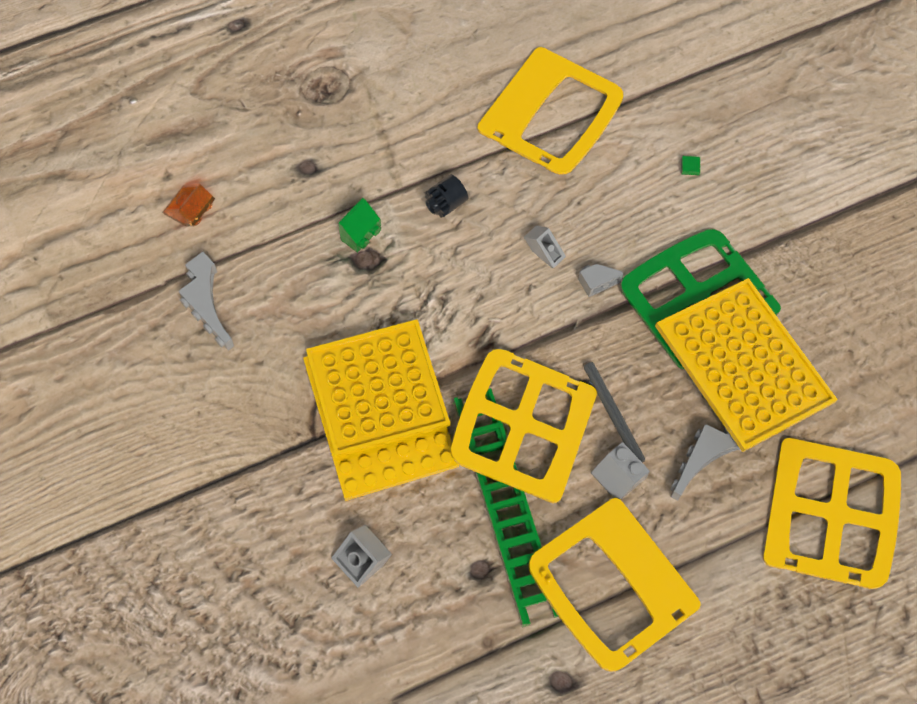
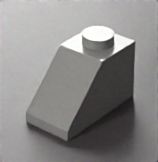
[524,226,566,268]
[578,264,624,297]

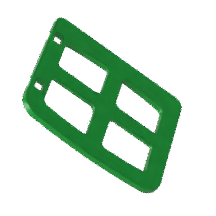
[621,229,781,369]

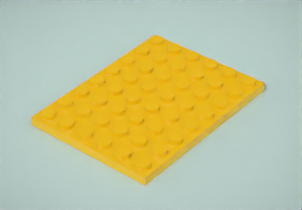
[655,278,838,452]
[303,356,459,501]

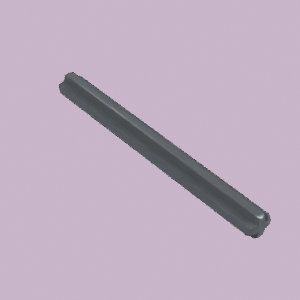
[584,362,645,463]

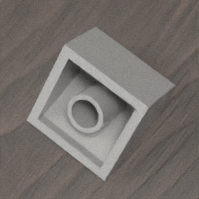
[591,442,650,500]
[331,525,392,588]

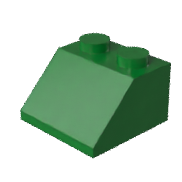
[338,198,381,253]

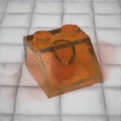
[162,184,215,227]

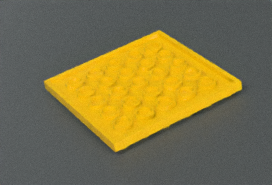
[306,319,450,458]

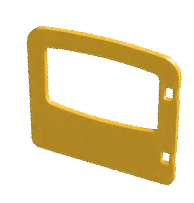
[478,47,623,175]
[529,498,701,672]

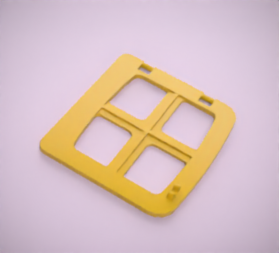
[450,349,597,503]
[763,438,901,589]

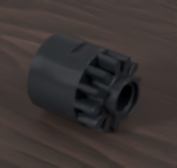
[424,174,469,218]

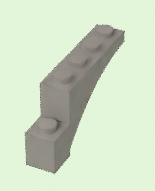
[179,252,234,351]
[670,424,740,501]

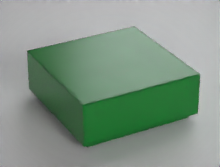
[681,156,700,175]

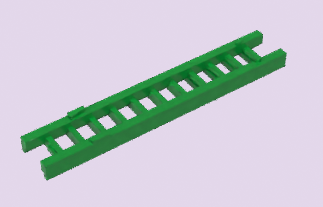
[454,388,559,628]

